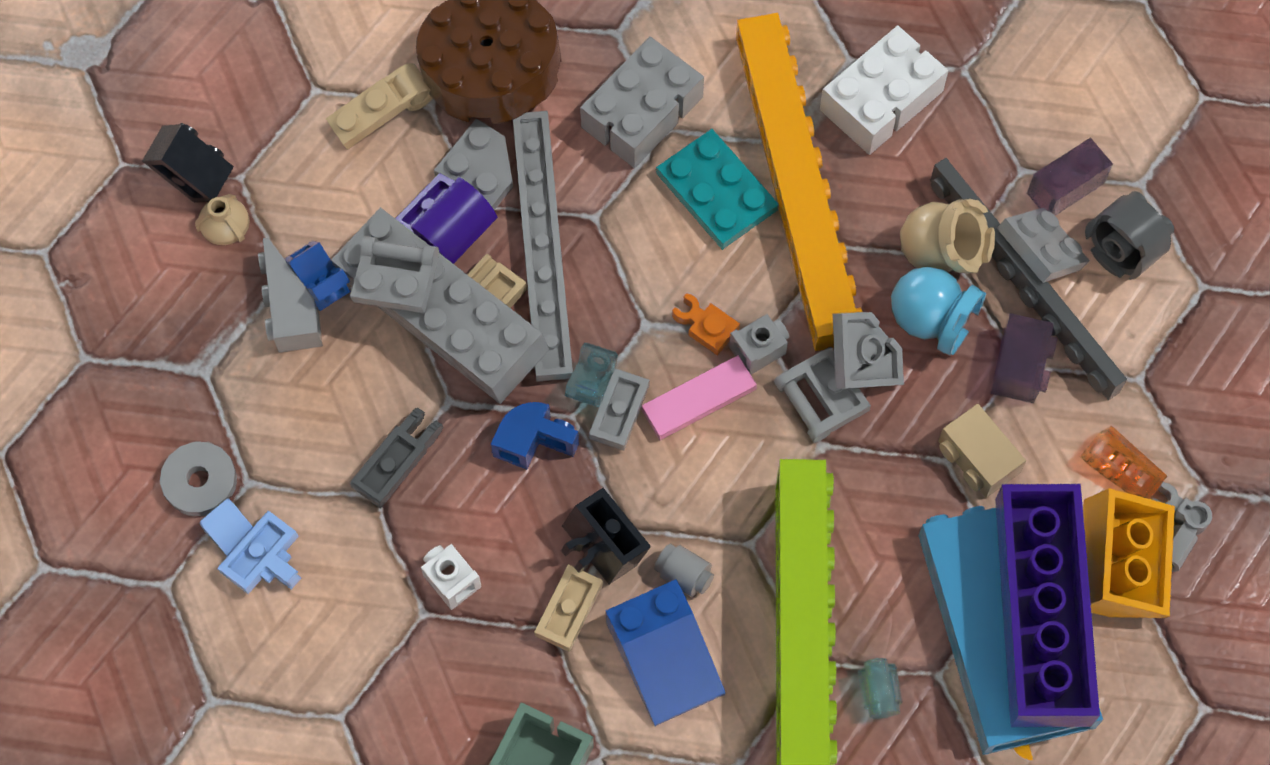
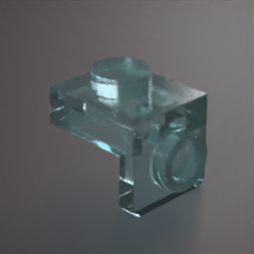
[564,342,618,407]

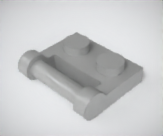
[350,236,439,313]
[774,346,871,443]

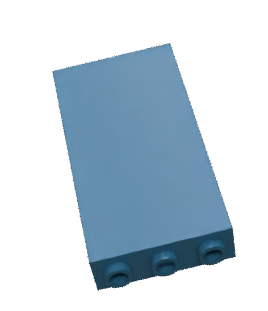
[918,506,1103,755]

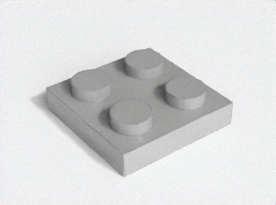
[997,207,1090,283]

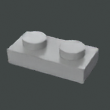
[589,368,650,451]

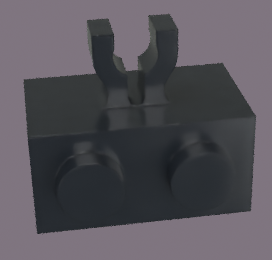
[142,123,234,203]
[561,488,651,585]

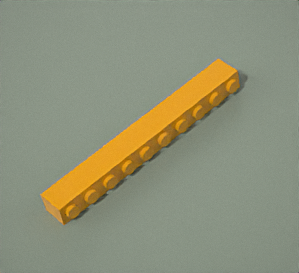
[736,13,863,351]

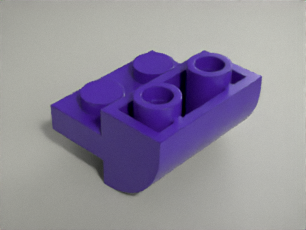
[395,173,498,264]

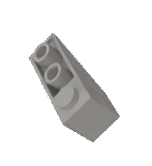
[258,238,323,353]

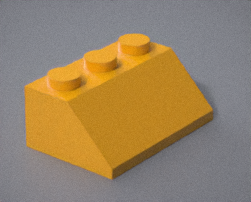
[1083,488,1175,618]

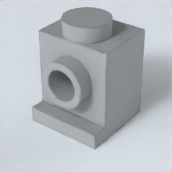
[729,314,789,375]

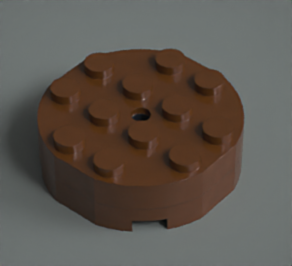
[416,0,562,124]

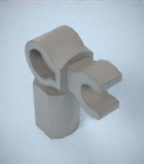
[1152,482,1212,572]

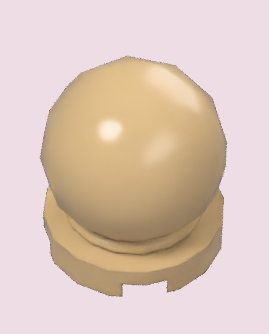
[900,199,995,273]

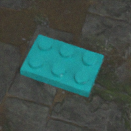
[656,129,779,250]

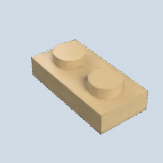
[534,564,603,652]

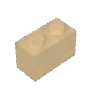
[938,404,1027,498]

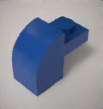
[284,240,351,311]
[491,402,579,470]

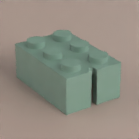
[489,702,594,765]

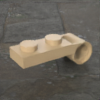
[326,63,433,150]

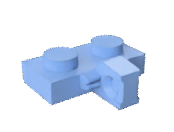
[217,511,301,594]

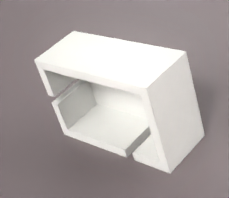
[819,25,949,155]

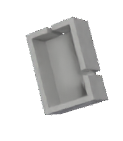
[580,36,704,168]

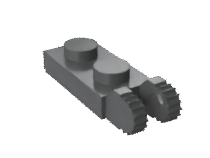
[350,407,443,509]

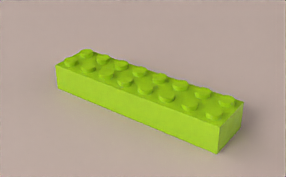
[775,459,837,765]

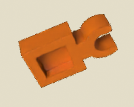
[672,293,740,356]

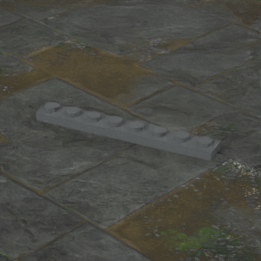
[930,158,1127,401]

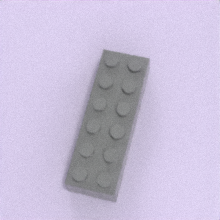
[331,207,549,404]

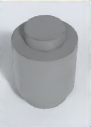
[654,544,714,597]

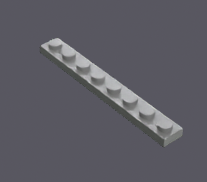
[513,111,573,382]

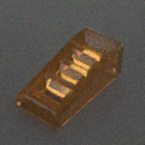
[1080,426,1167,499]

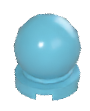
[891,267,986,356]

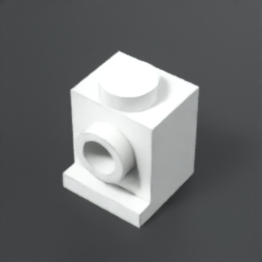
[421,544,482,610]

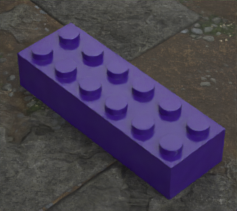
[995,484,1100,727]

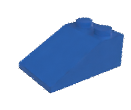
[605,579,726,726]

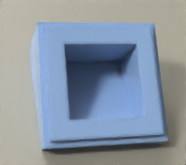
[199,498,253,556]

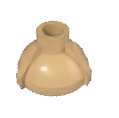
[195,194,250,245]

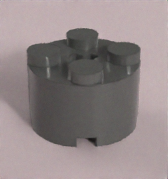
[1085,191,1175,280]

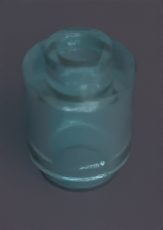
[858,658,903,719]

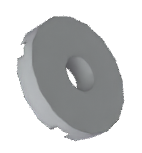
[160,442,237,516]

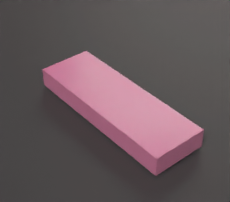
[642,355,757,440]

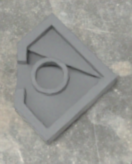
[434,118,513,210]
[833,312,904,389]

